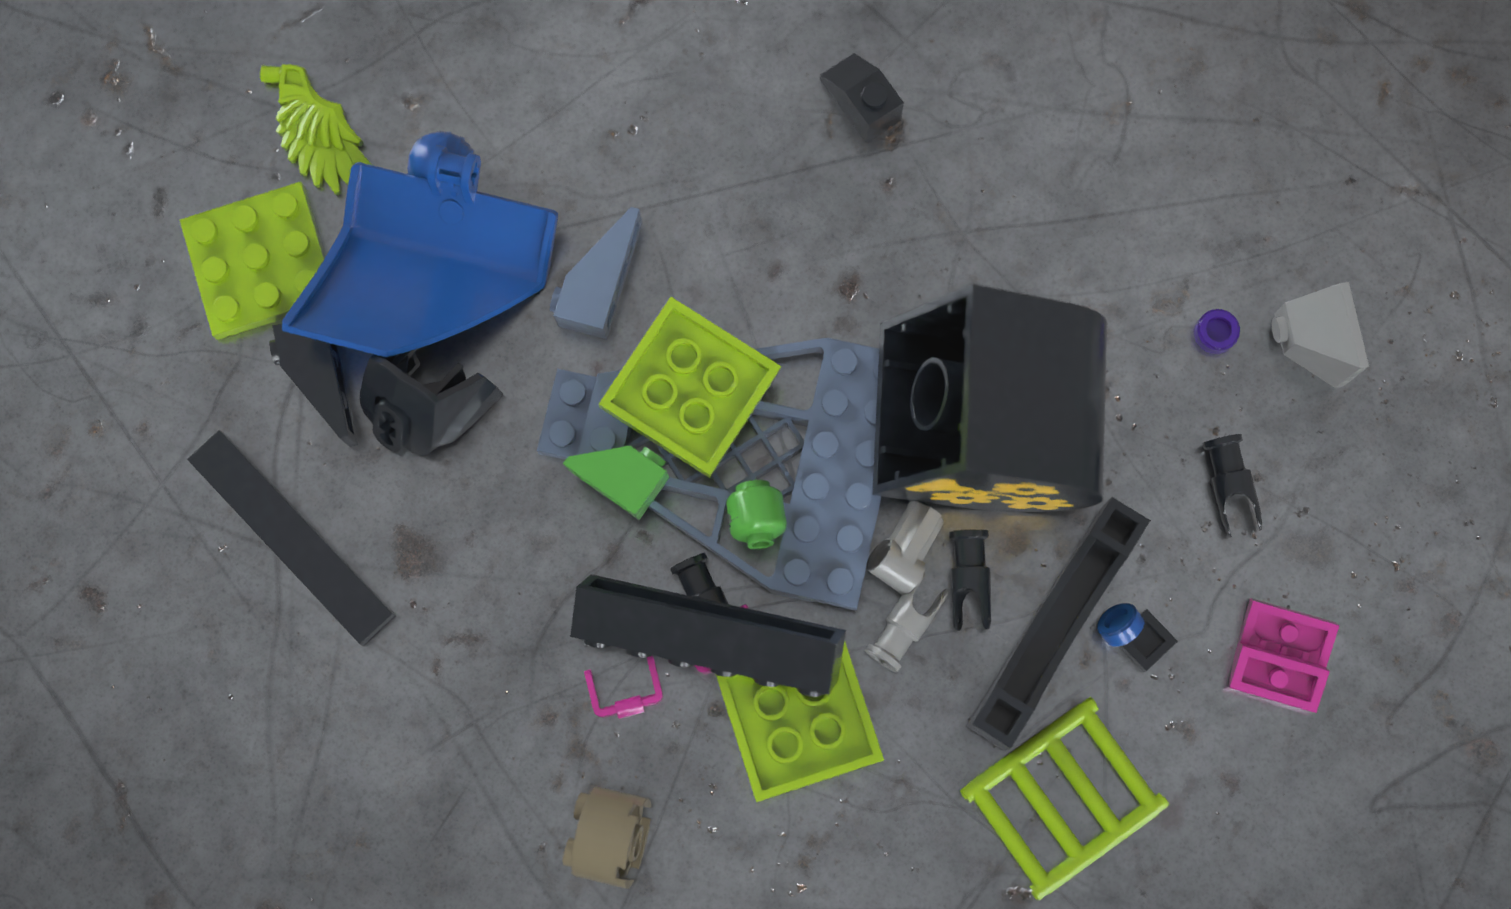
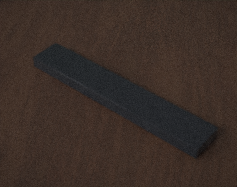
[187,430,395,646]

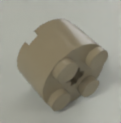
[563,786,651,889]

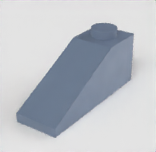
[550,207,642,340]

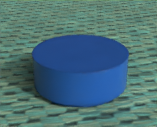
[1097,603,1144,647]

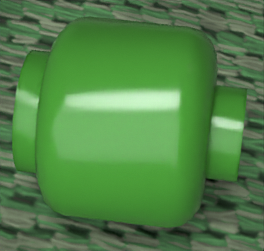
[726,480,787,549]

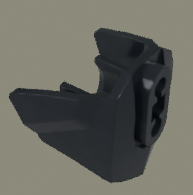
[359,349,503,456]

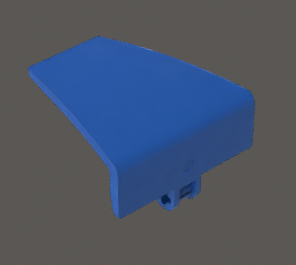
[282,145,558,357]

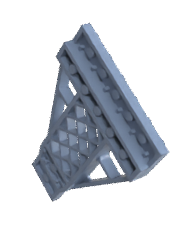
[537,338,882,610]

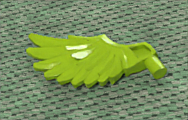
[260,64,372,195]

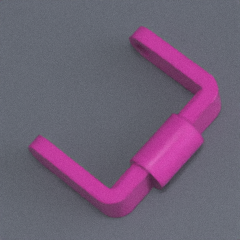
[584,656,663,719]

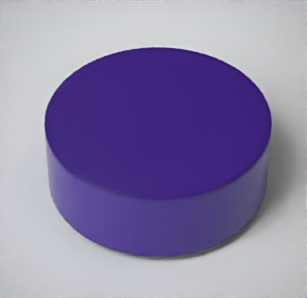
[1194,309,1240,354]

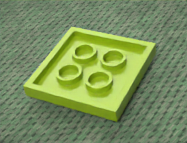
[180,181,326,340]
[599,297,781,478]
[716,641,884,802]

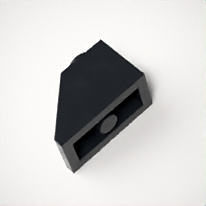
[820,53,904,143]

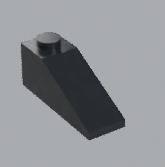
[269,323,358,447]

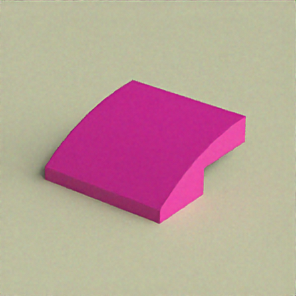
[1228,598,1340,713]

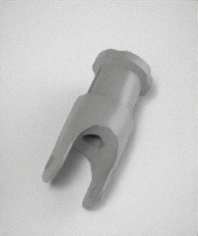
[865,572,949,673]

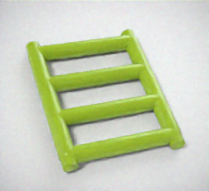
[960,697,1169,901]

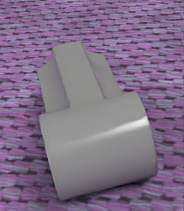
[866,501,945,595]

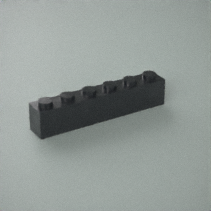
[570,574,846,697]

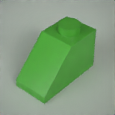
[563,446,670,520]

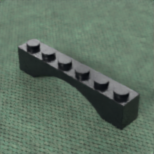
[967,497,1151,751]

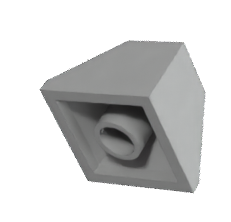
[1272,282,1369,388]

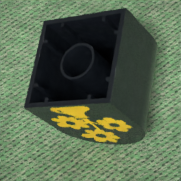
[872,284,1107,512]

